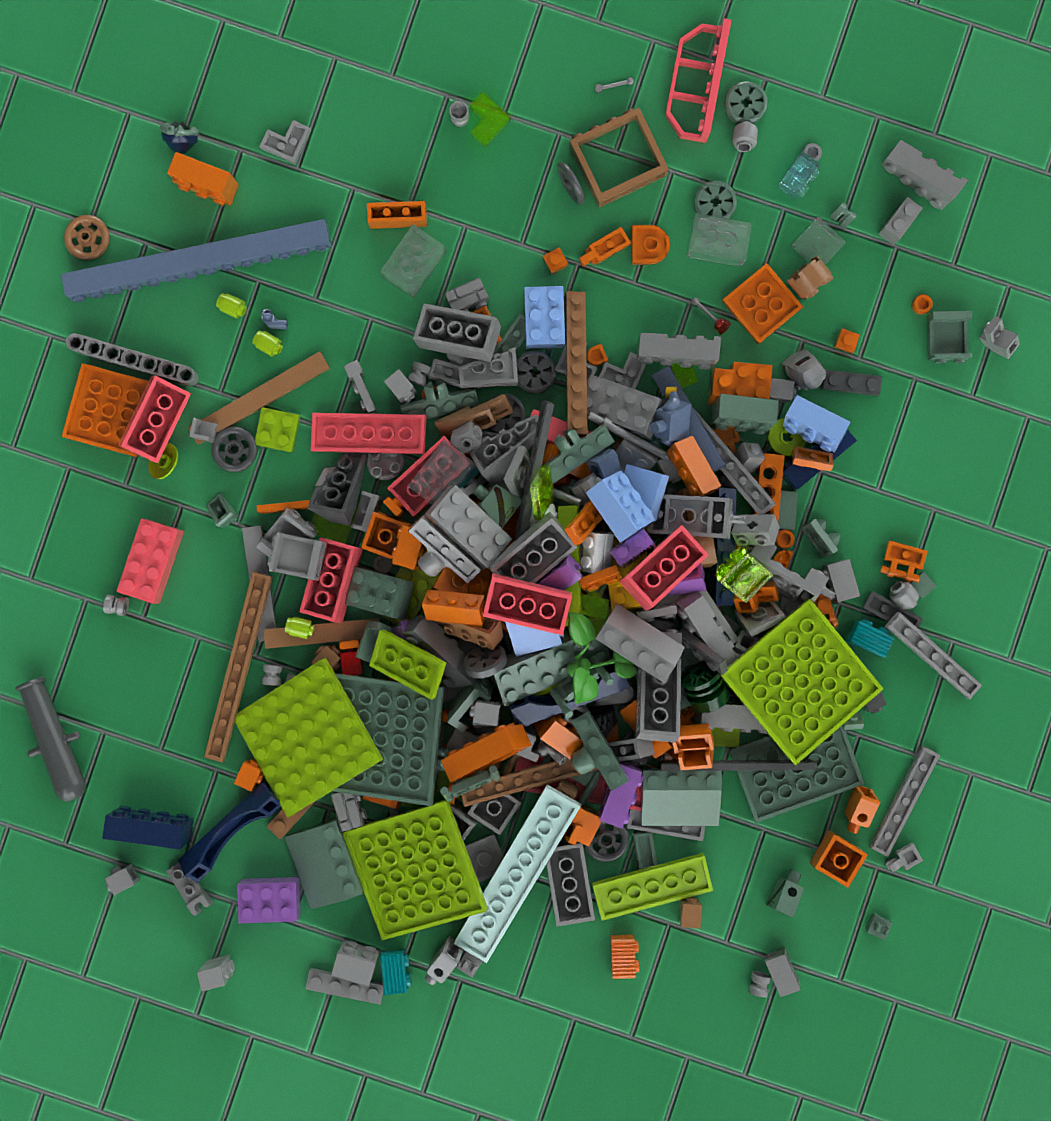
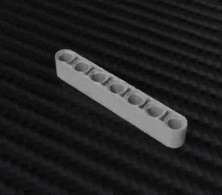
[66,333,199,386]

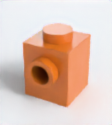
[234,759,264,792]

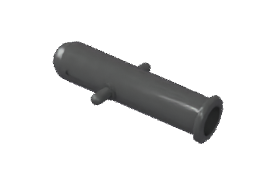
[15,677,86,802]

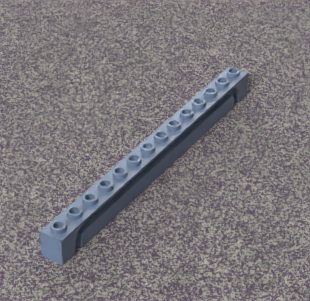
[61,219,332,302]

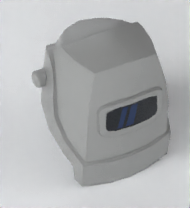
[782,349,826,391]

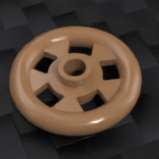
[64,215,110,260]

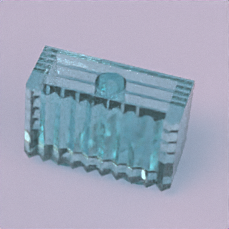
[777,152,821,200]

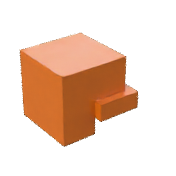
[672,723,714,770]
[563,805,601,846]

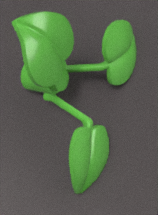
[567,612,637,704]

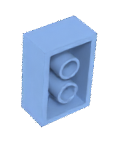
[524,286,565,349]
[783,395,850,453]
[586,471,655,543]

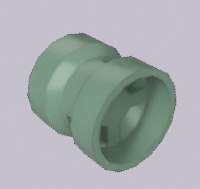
[830,202,857,230]

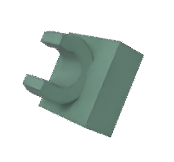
[866,913,893,940]

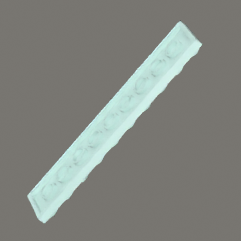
[453,784,581,963]

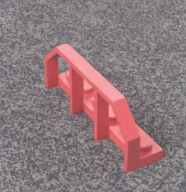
[665,18,731,143]

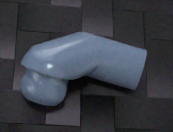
[261,309,288,329]

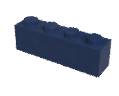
[782,429,857,491]

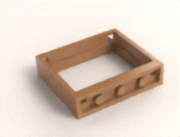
[569,108,669,208]

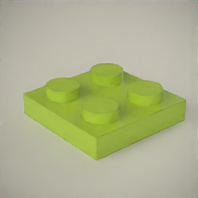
[255,407,300,453]

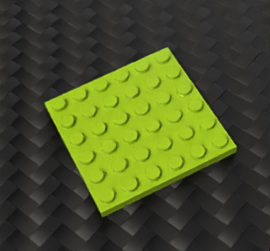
[720,598,883,766]
[235,658,384,818]
[342,800,488,940]

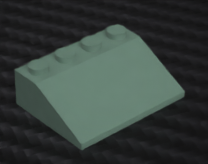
[641,767,722,826]
[285,817,364,909]

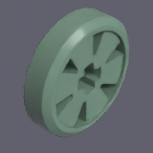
[724,81,767,124]
[694,181,737,225]

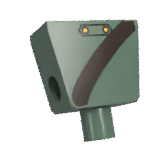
[473,484,522,528]
[766,869,804,917]

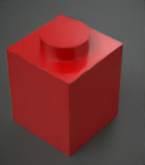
[340,648,365,675]

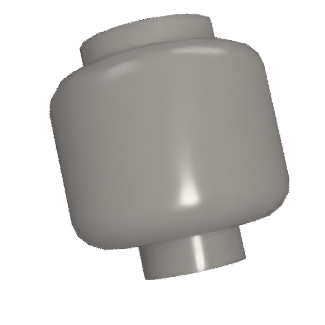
[732,121,758,152]
[890,581,919,610]

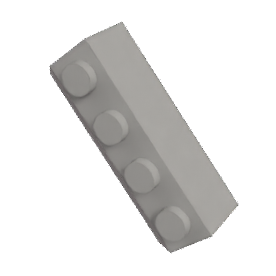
[490,512,578,583]
[595,604,685,683]

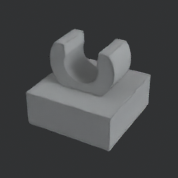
[456,951,483,978]

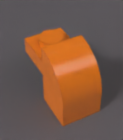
[733,577,780,613]

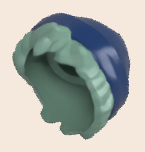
[160,121,199,154]

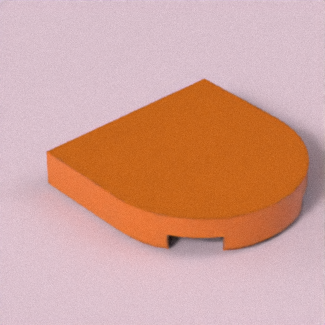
[631,225,670,265]

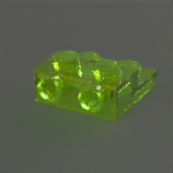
[715,547,773,603]

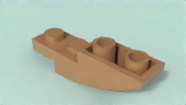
[434,394,513,438]

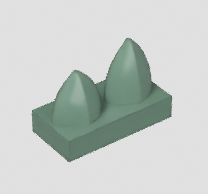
[801,519,840,558]

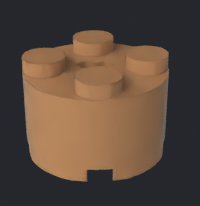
[787,255,834,300]

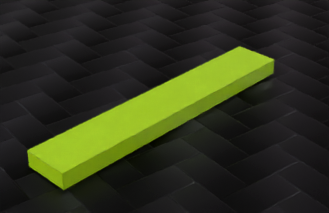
[558,506,582,626]

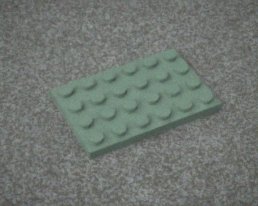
[729,726,864,823]

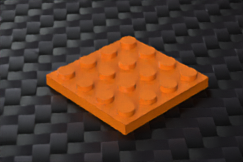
[61,363,149,457]

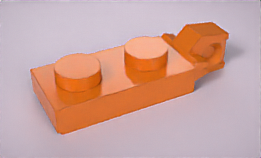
[579,227,631,267]

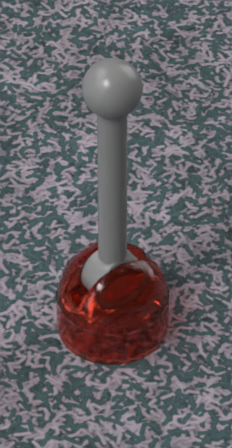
[692,298,731,336]

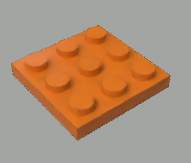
[722,263,803,345]

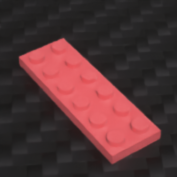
[311,413,426,454]

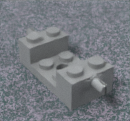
[648,495,745,539]
[740,545,835,605]

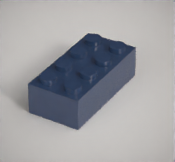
[102,806,194,850]

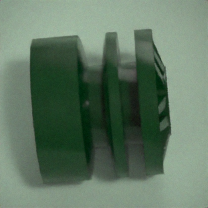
[681,662,730,713]

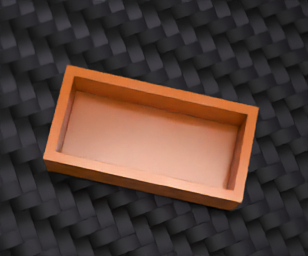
[441,723,532,782]

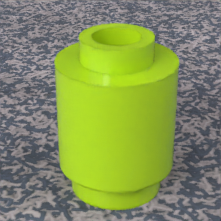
[216,293,247,319]
[252,330,283,357]
[285,617,315,639]

